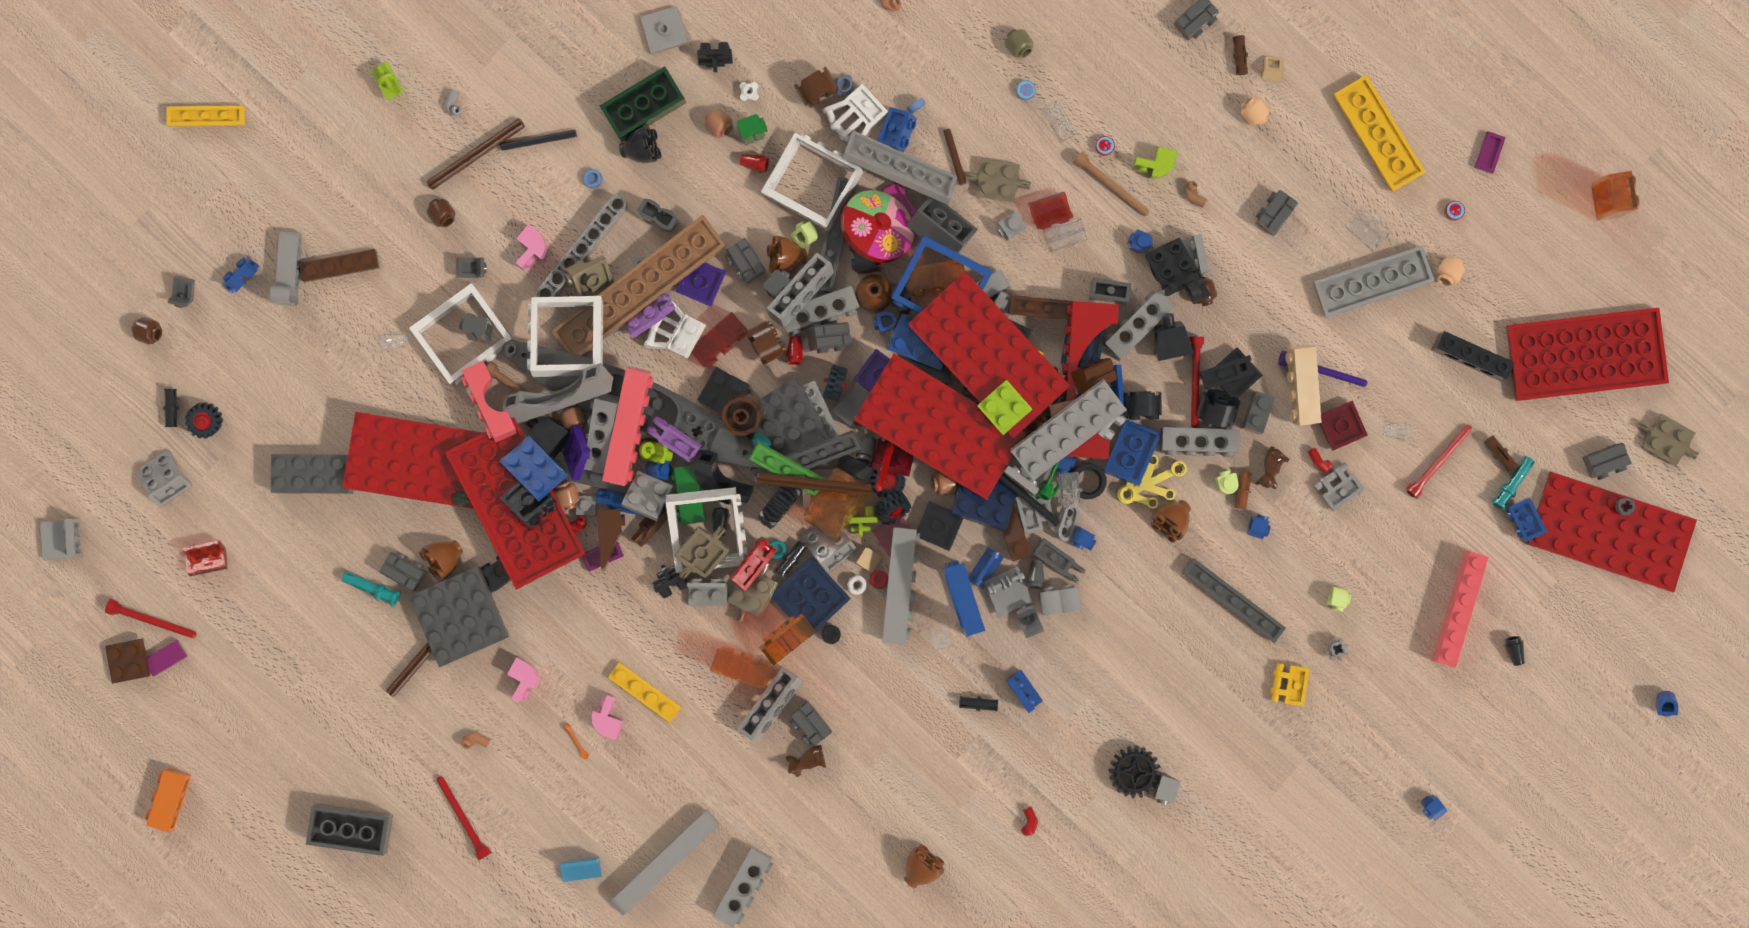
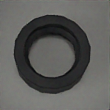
[836,454,874,483]
[1070,463,1107,500]

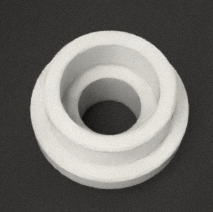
[847,575,866,595]

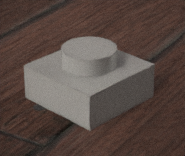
[576,496,596,516]

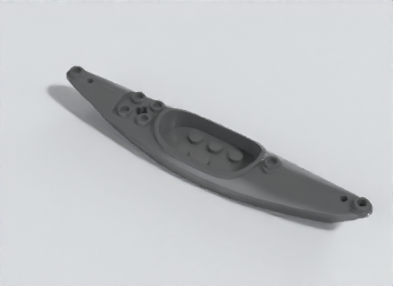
[502,341,761,468]

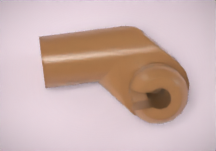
[1185,181,1207,208]

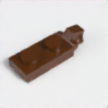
[631,503,677,547]

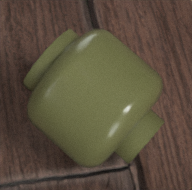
[1005,29,1034,58]

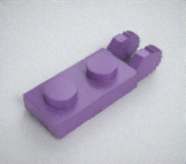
[625,293,675,338]
[647,417,702,462]

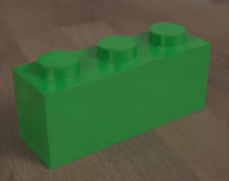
[671,465,706,525]

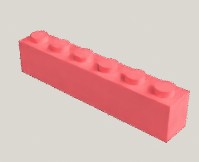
[602,366,654,486]
[1432,551,1489,668]

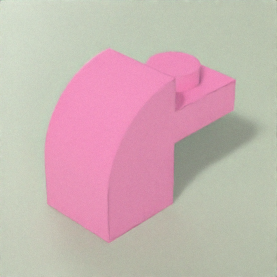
[516,224,547,270]
[507,657,539,703]
[592,694,624,740]

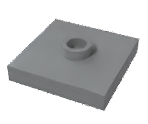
[640,6,688,54]

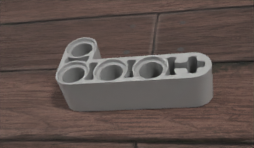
[270,231,302,306]

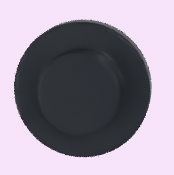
[822,625,841,644]

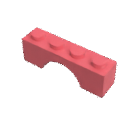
[461,361,516,443]

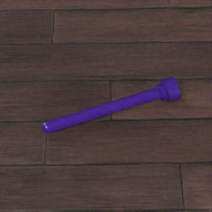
[1278,350,1368,387]

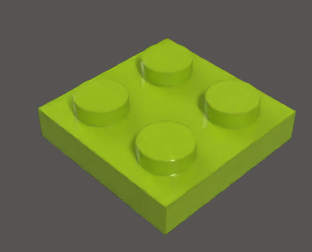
[977,380,1032,435]

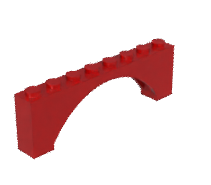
[1062,301,1119,459]

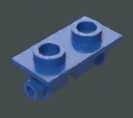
[222,256,259,293]
[968,547,1004,589]

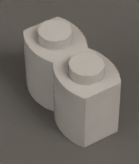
[1039,584,1081,615]

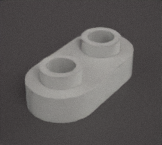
[1054,503,1080,541]

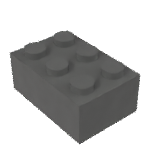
[907,197,978,261]

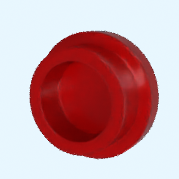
[869,570,888,589]

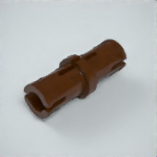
[1233,35,1248,76]
[1484,435,1518,472]

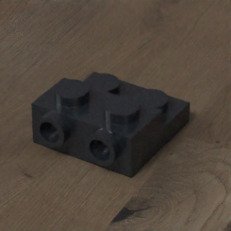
[697,367,751,413]
[500,481,557,529]

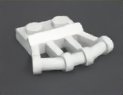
[822,84,888,142]
[644,299,706,359]

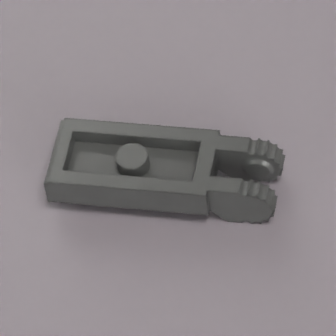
[1032,538,1086,584]

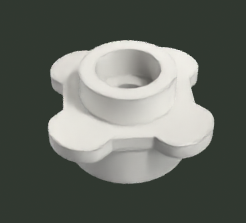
[740,82,759,101]

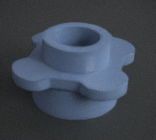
[835,75,855,96]

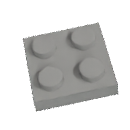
[621,471,673,521]

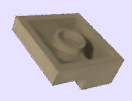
[564,255,614,296]

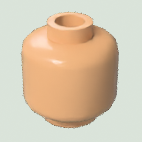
[1241,97,1269,126]
[1436,257,1465,286]

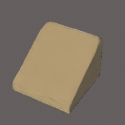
[1262,56,1283,81]
[856,547,882,573]

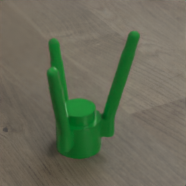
[1036,461,1074,500]

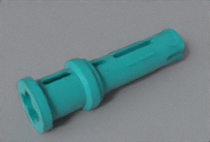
[1491,456,1535,511]
[342,571,401,607]

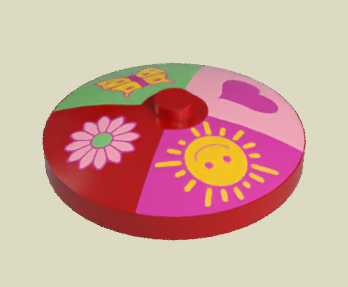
[841,190,914,263]

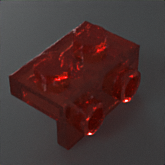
[1028,192,1073,230]
[182,540,228,576]

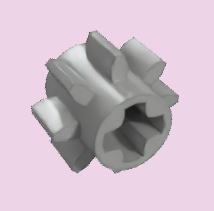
[1324,637,1349,661]

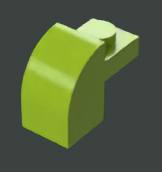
[1133,147,1177,180]

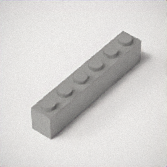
[882,526,920,645]

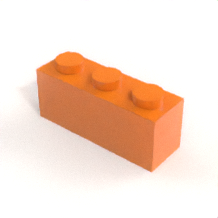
[146,768,191,832]

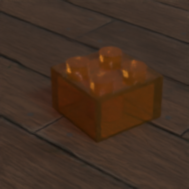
[759,614,816,666]

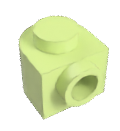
[790,221,818,247]
[1215,470,1238,494]
[1326,586,1351,612]

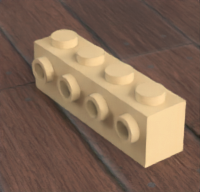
[1285,345,1321,426]

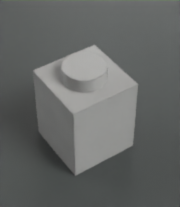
[1153,775,1181,805]

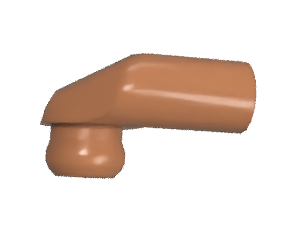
[880,0,902,12]
[460,732,491,749]

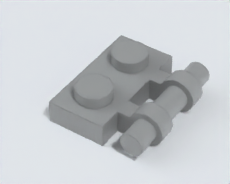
[1313,463,1364,511]
[1015,494,1056,534]

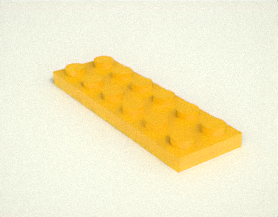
[1333,74,1426,192]

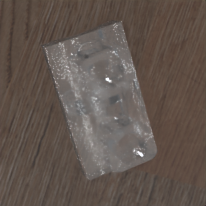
[1057,472,1083,508]

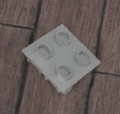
[984,567,1034,617]

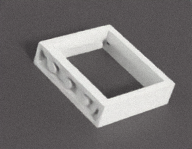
[761,133,863,231]
[409,283,515,385]
[527,296,603,377]
[666,487,748,573]

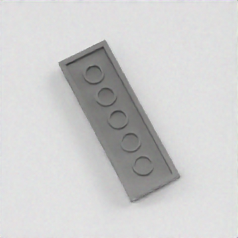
[842,130,957,205]
[1313,246,1435,318]
[1010,379,1127,481]

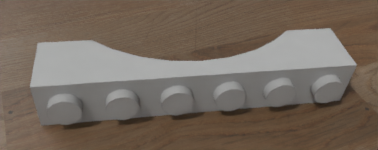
[502,363,613,424]

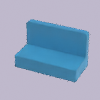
[558,857,602,882]

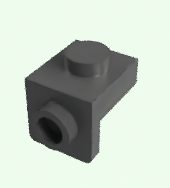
[456,257,487,279]
[168,276,195,308]
[1016,605,1044,638]

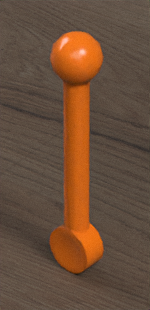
[564,724,589,759]

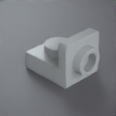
[997,211,1027,240]
[995,291,1010,317]

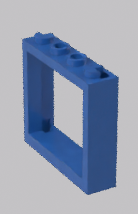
[890,234,993,315]
[942,560,985,637]

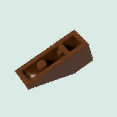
[1002,505,1032,562]
[597,509,625,571]

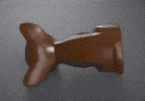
[1255,446,1290,489]
[786,745,826,777]

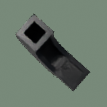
[693,450,754,505]

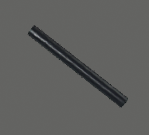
[500,129,577,151]
[999,473,1059,525]

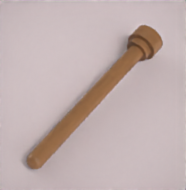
[1073,151,1149,216]
[486,361,561,423]

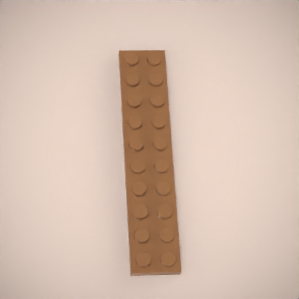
[551,215,727,356]

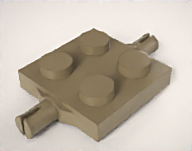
[965,159,1031,203]
[1637,414,1699,466]
[675,526,730,580]
[727,563,778,624]

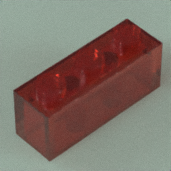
[691,312,748,368]

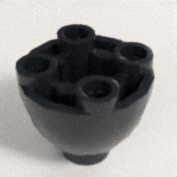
[619,125,662,163]

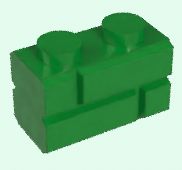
[737,114,768,145]

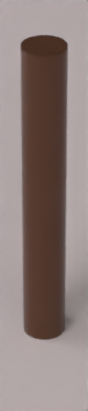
[943,129,967,185]

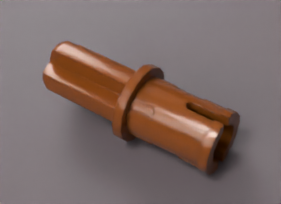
[1234,471,1252,510]

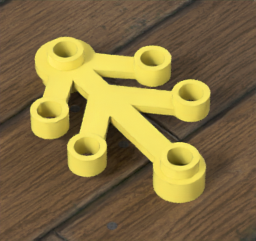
[1117,455,1187,509]

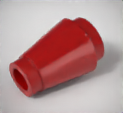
[740,154,769,173]
[785,336,804,365]

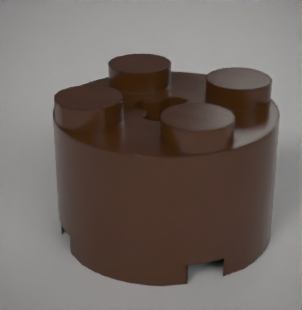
[794,67,838,108]
[746,321,787,365]
[722,394,763,436]

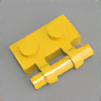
[1270,663,1310,707]

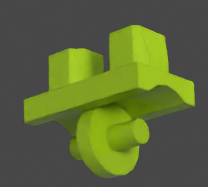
[370,61,405,101]
[639,439,673,464]
[843,506,878,537]

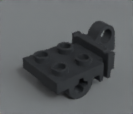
[1145,237,1211,305]

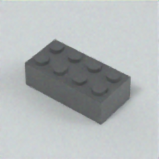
[271,454,353,494]
[306,804,393,856]

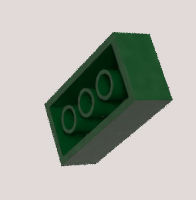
[599,66,686,142]

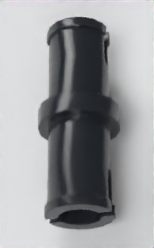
[163,389,179,427]
[775,541,807,579]
[959,696,998,712]

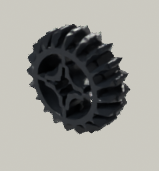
[758,487,801,529]
[1108,746,1161,798]

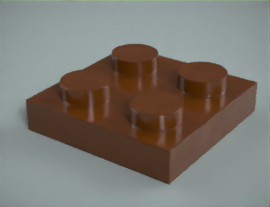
[105,639,150,684]

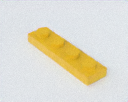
[167,106,245,127]
[608,662,682,723]

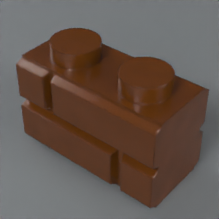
[1072,358,1117,394]

